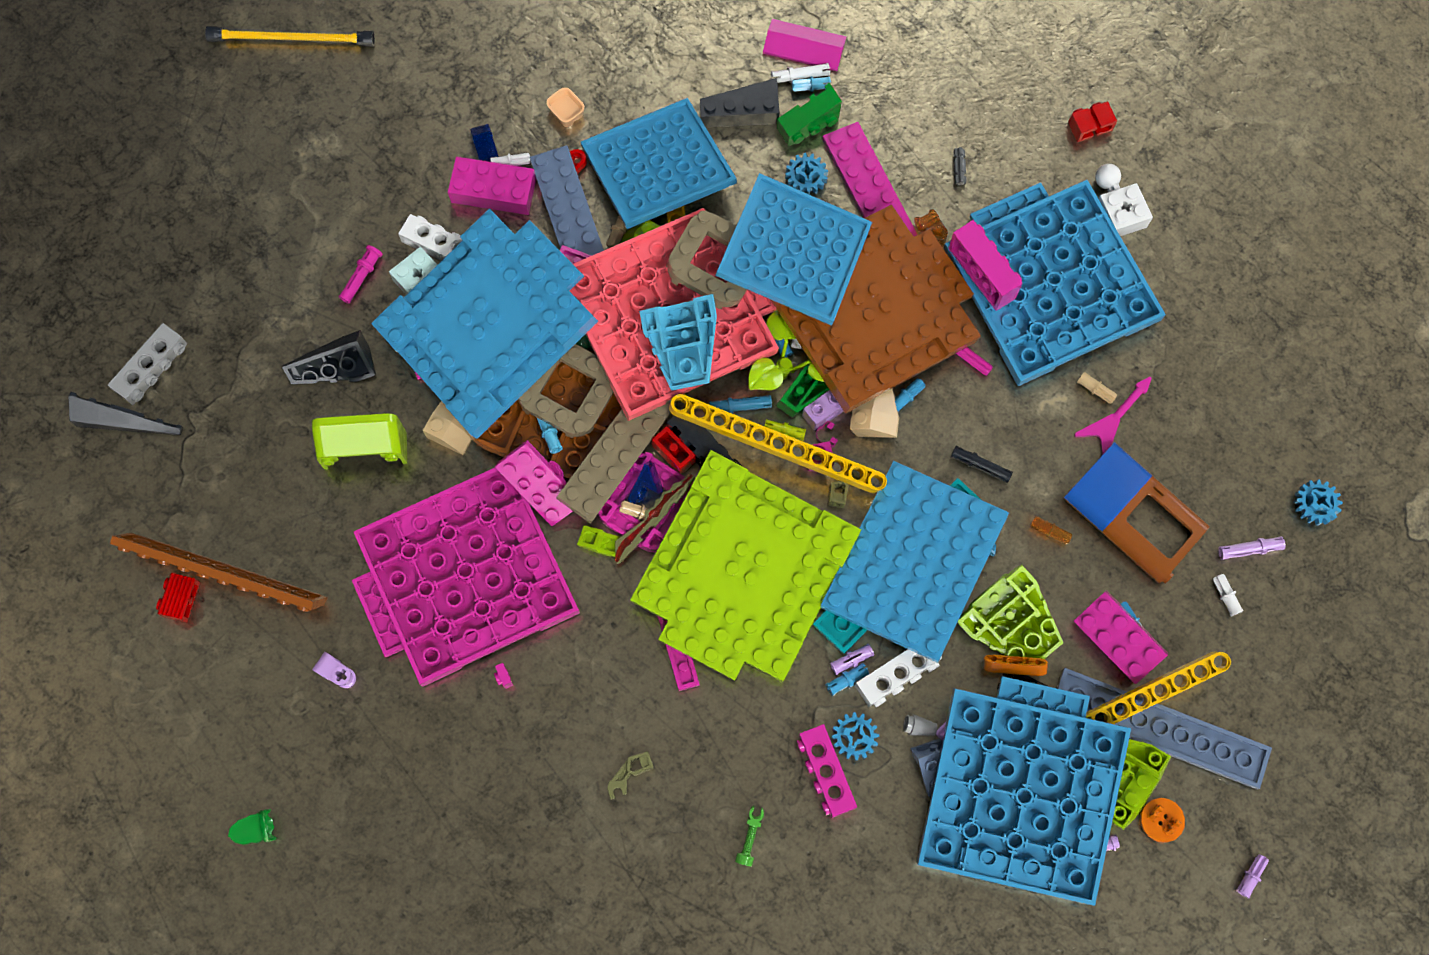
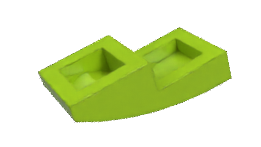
[577,525,626,559]

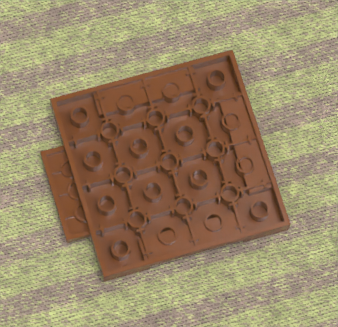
[770,205,981,414]

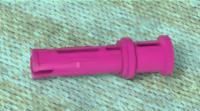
[338,245,383,304]

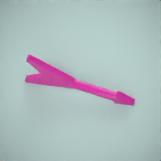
[1074,377,1152,455]

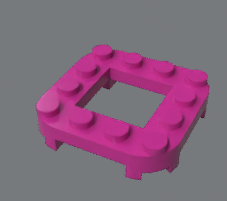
[598,452,694,553]

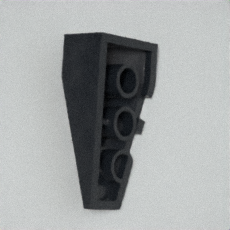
[282,330,376,384]

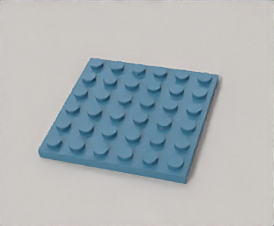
[581,98,737,229]
[715,173,872,325]

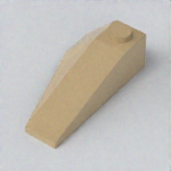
[850,389,899,438]
[423,401,472,455]

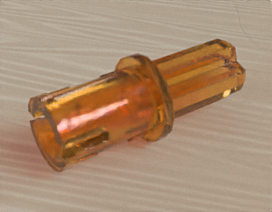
[1030,516,1072,545]

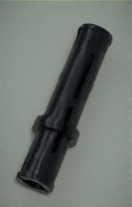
[951,445,1013,484]

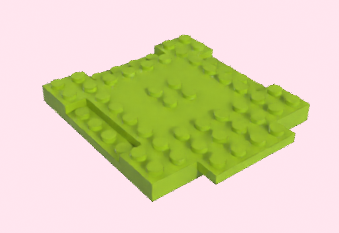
[630,450,861,682]

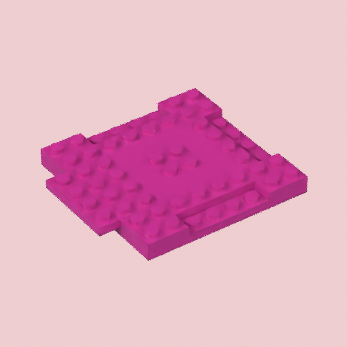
[352,468,580,687]

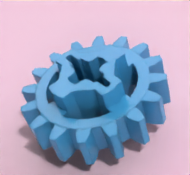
[785,153,828,195]
[1294,479,1343,526]
[831,712,879,761]

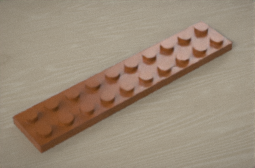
[110,533,327,612]

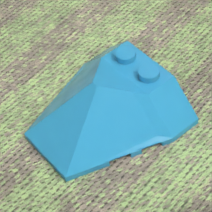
[640,294,717,391]

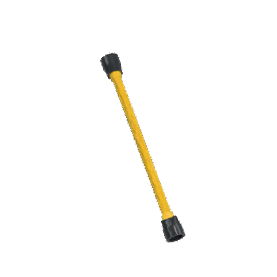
[205,26,375,47]

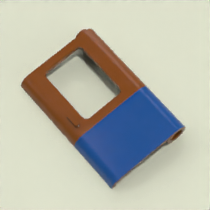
[1063,442,1210,584]

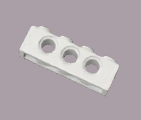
[398,214,462,261]
[855,649,942,707]

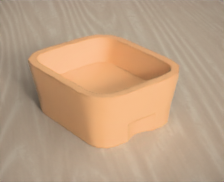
[546,88,585,127]

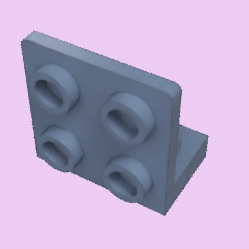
[910,738,943,797]

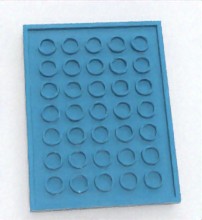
[821,461,1009,663]

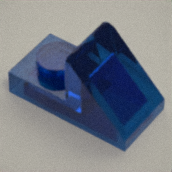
[470,124,499,162]
[627,461,663,504]

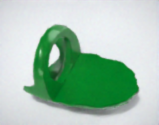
[228,809,277,845]

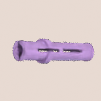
[1218,536,1285,560]

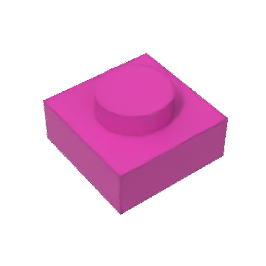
[494,663,514,689]

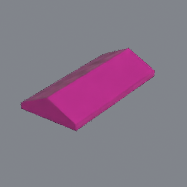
[763,19,847,71]

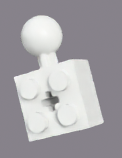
[1095,164,1153,236]

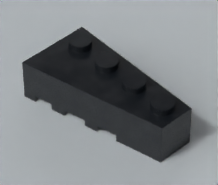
[700,78,780,128]
[667,406,742,468]

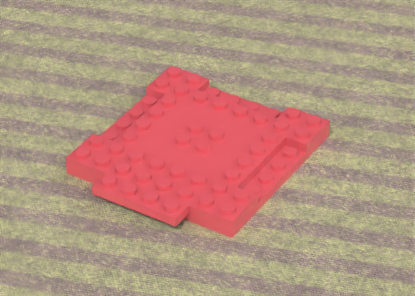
[570,208,779,421]

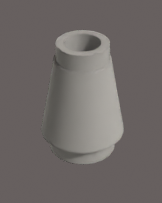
[903,714,937,736]

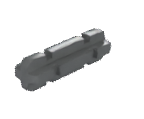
[953,147,966,186]

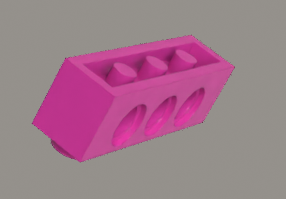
[797,724,857,818]

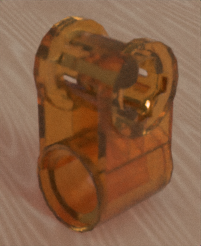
[914,209,948,248]

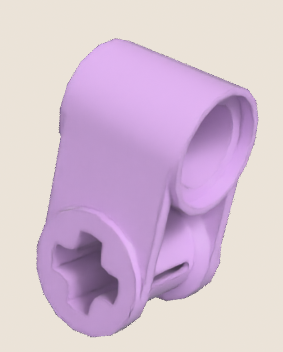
[312,651,356,688]

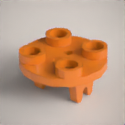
[1139,798,1185,843]

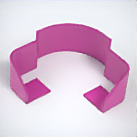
[816,421,838,448]

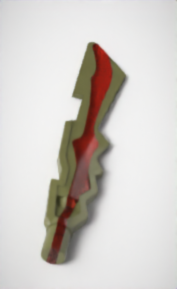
[615,473,696,564]

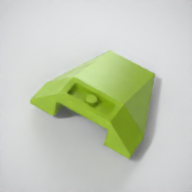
[1112,739,1171,830]

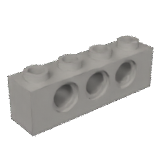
[108,323,187,406]

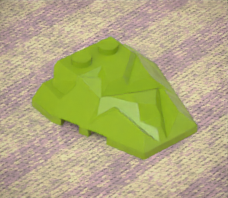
[958,564,1063,659]

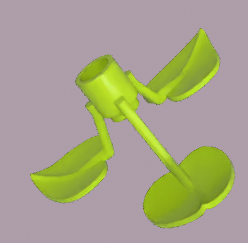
[748,310,824,390]

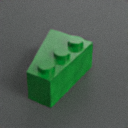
[777,82,842,146]
[776,364,830,418]

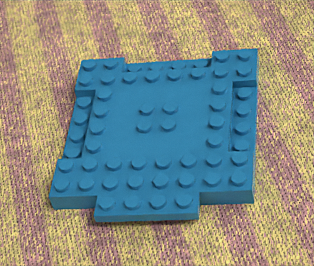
[943,180,1166,386]
[371,208,598,439]
[917,676,1131,906]

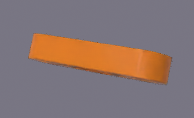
[983,655,1048,676]

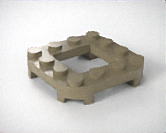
[666,211,747,309]
[518,344,614,438]

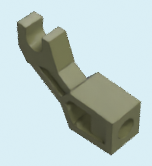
[828,461,865,509]
[607,751,654,800]

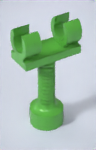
[735,805,764,866]

